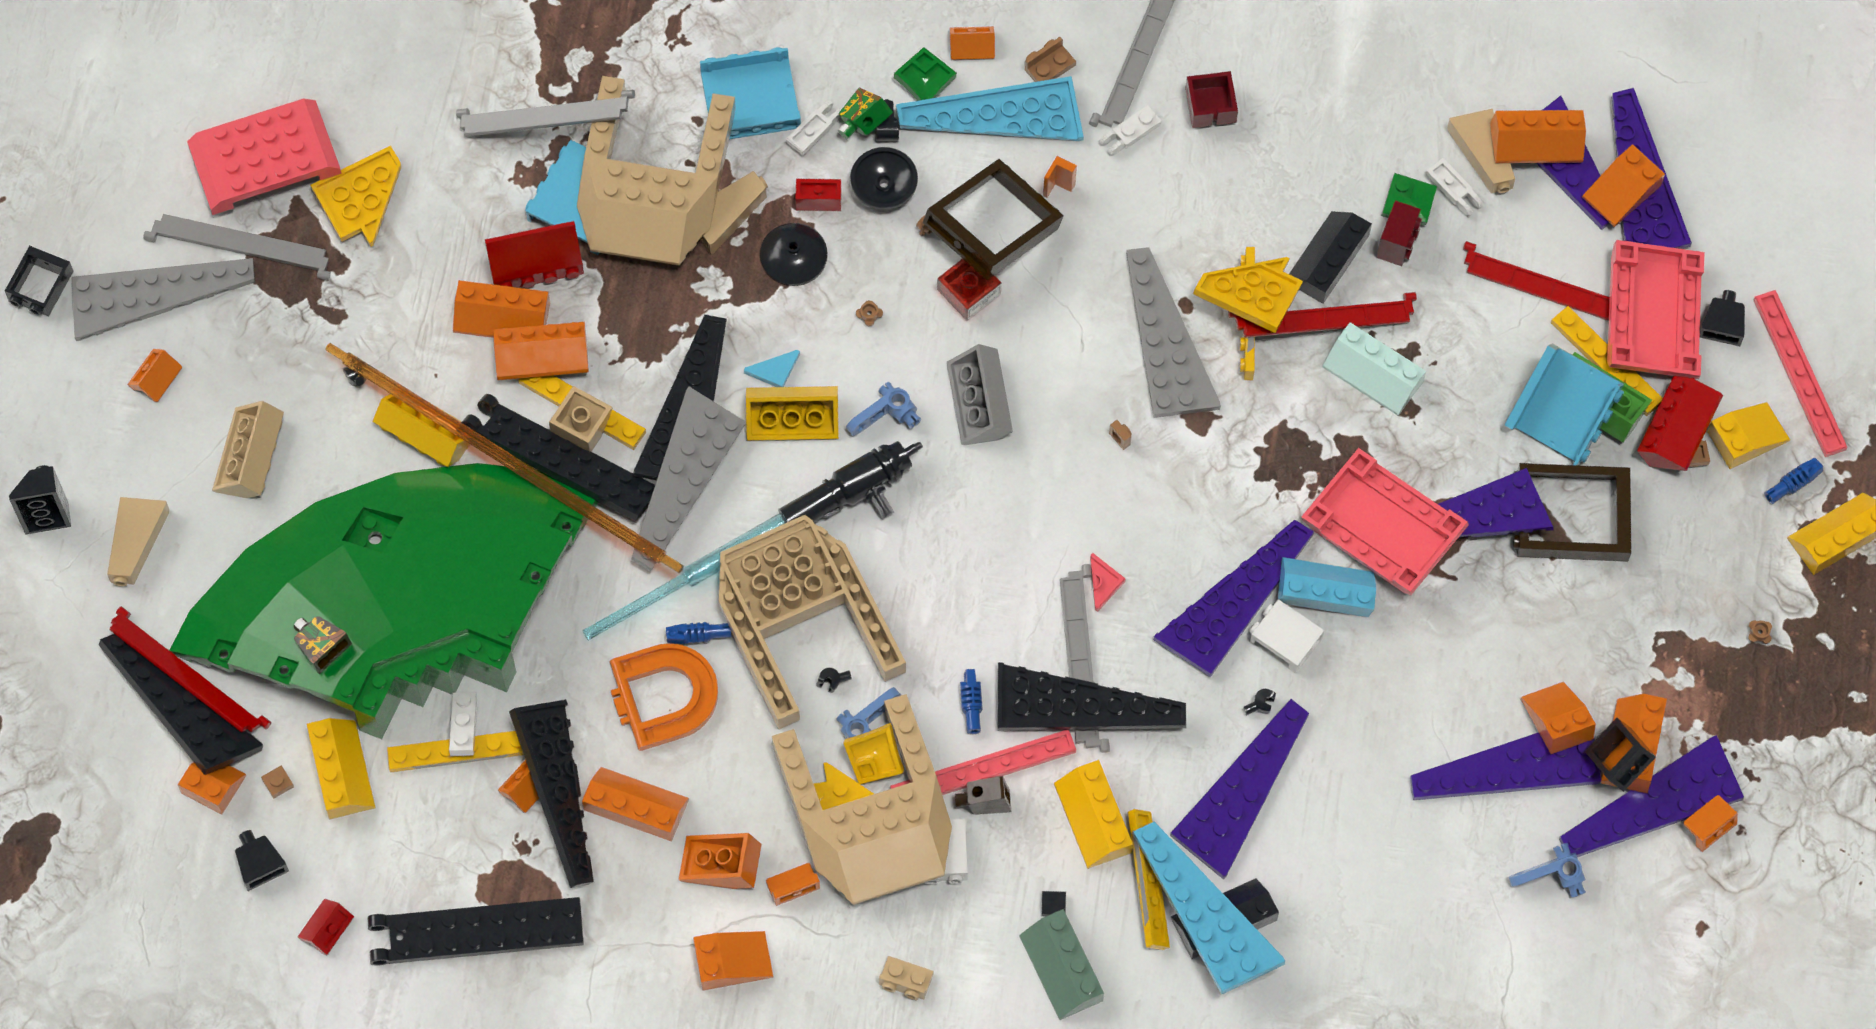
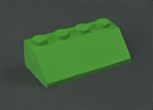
[1572,352,1652,443]

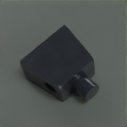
[1700,290,1745,347]
[235,830,289,891]

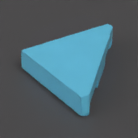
[744,350,800,387]

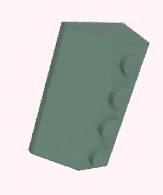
[1019,909,1104,1020]

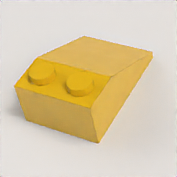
[1707,402,1790,469]

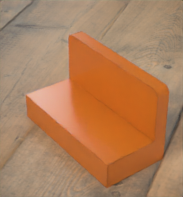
[950,26,995,60]
[1043,156,1077,198]
[127,349,182,402]
[498,760,539,813]
[1684,795,1738,852]
[766,863,820,906]

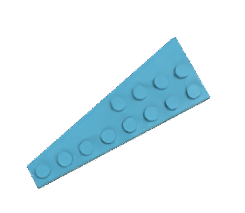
[896,76,1084,141]
[1133,821,1285,994]

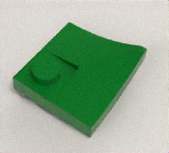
[894,47,957,101]
[1381,173,1437,225]

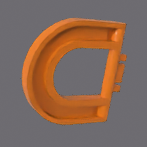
[609,644,718,751]

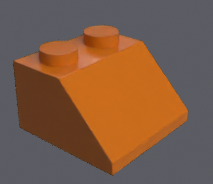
[178,762,247,815]

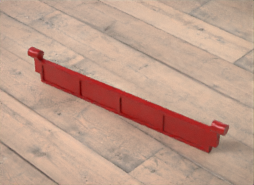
[1463,241,1610,321]
[1228,292,1417,338]
[109,606,272,732]

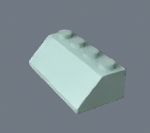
[1323,323,1426,416]

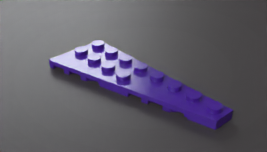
[1611,88,1692,249]
[1153,520,1314,677]
[1170,699,1309,880]
[1410,732,1601,800]
[1559,735,1744,857]

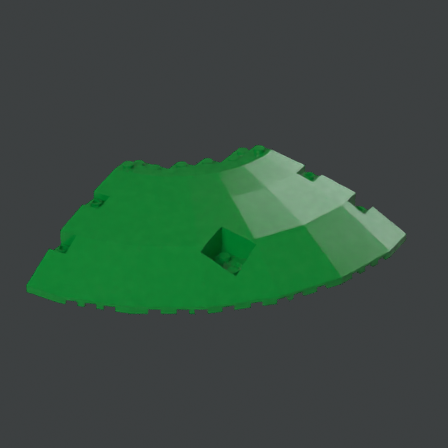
[169,463,598,739]

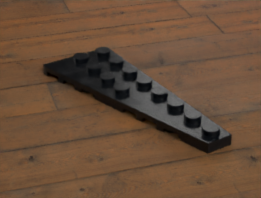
[633,314,727,481]
[99,634,263,775]
[998,662,1186,731]
[509,699,594,888]

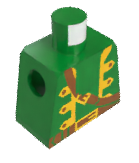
[838,87,893,139]

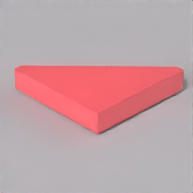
[1090,553,1126,612]

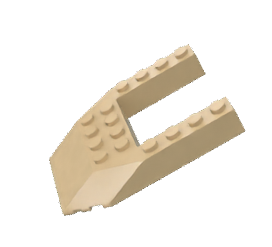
[577,76,736,265]
[719,515,906,729]
[772,694,952,905]

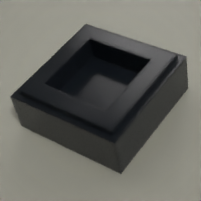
[1041,891,1066,916]

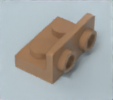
[1025,37,1076,82]

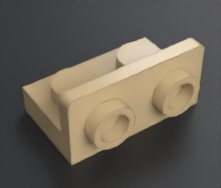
[879,956,934,1000]

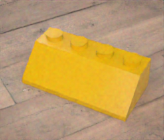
[746,386,839,440]
[372,387,475,467]
[1787,493,1876,575]
[307,718,376,820]
[1054,760,1133,869]

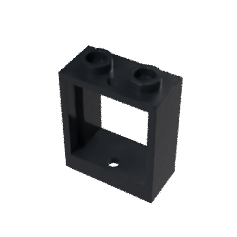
[4,245,74,317]
[1585,718,1656,792]

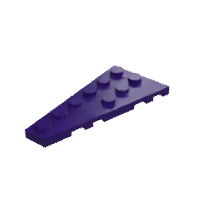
[1536,95,1610,230]
[1438,468,1554,539]

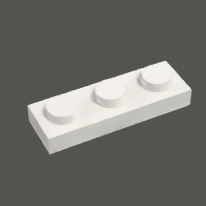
[449,692,477,756]

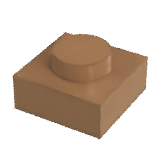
[1109,420,1132,450]
[1689,440,1710,467]
[261,765,294,799]

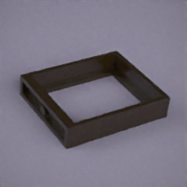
[922,159,1064,280]
[1513,463,1631,562]

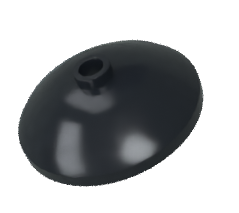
[850,147,918,210]
[760,223,828,286]

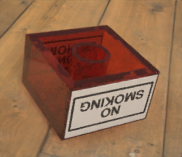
[937,258,1002,321]

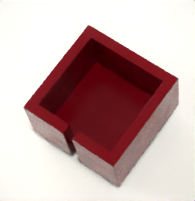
[1185,71,1238,128]
[1376,200,1423,267]

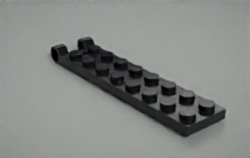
[460,394,655,522]
[367,897,584,965]

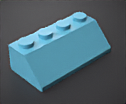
[1278,557,1376,617]

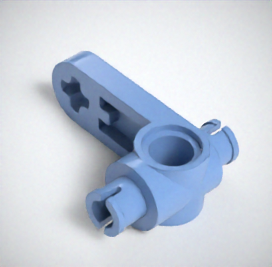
[846,382,921,436]
[836,687,901,739]
[1508,843,1586,897]

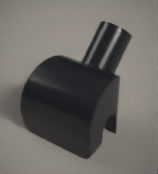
[342,361,367,386]
[816,667,852,693]
[1243,688,1276,715]

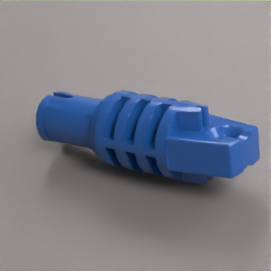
[1764,458,1824,504]
[666,622,731,644]
[960,669,983,734]

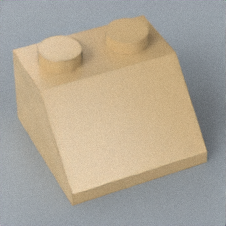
[549,386,613,452]

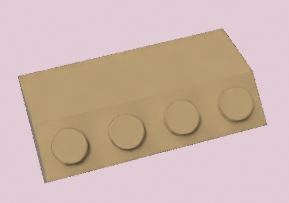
[212,401,284,498]

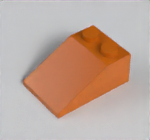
[1582,144,1665,227]
[1521,682,1596,754]
[679,833,762,889]
[693,931,773,991]

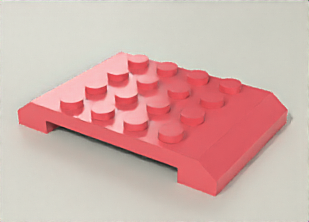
[187,98,342,215]
[1607,240,1705,379]
[1301,448,1469,595]

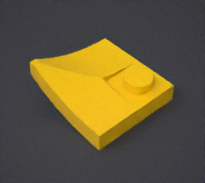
[843,723,904,784]

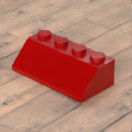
[1637,376,1723,471]

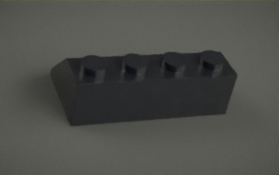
[1289,211,1372,304]
[9,465,71,535]
[1171,878,1279,959]

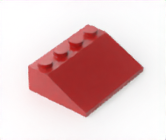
[485,221,584,288]

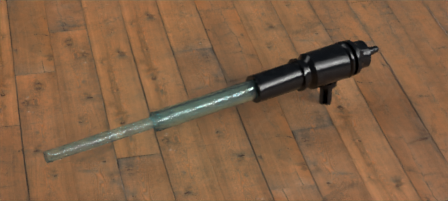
[582,441,923,641]

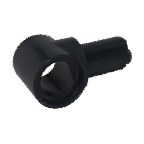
[876,99,899,141]

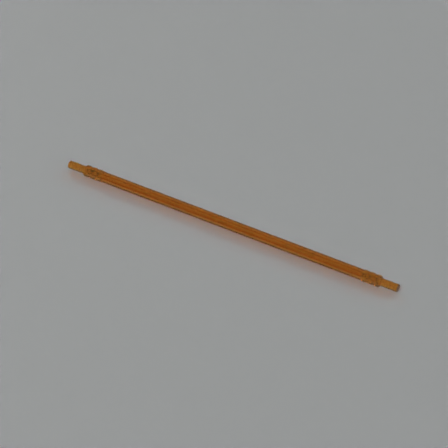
[325,343,684,573]

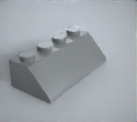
[947,344,1013,445]

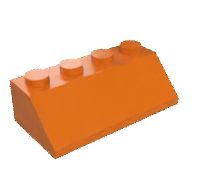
[1490,110,1586,163]
[453,280,550,338]
[493,322,589,380]
[1601,694,1667,793]
[582,767,689,842]

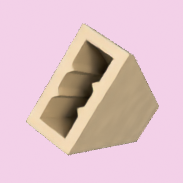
[1447,109,1515,193]
[700,171,768,254]
[107,497,169,586]

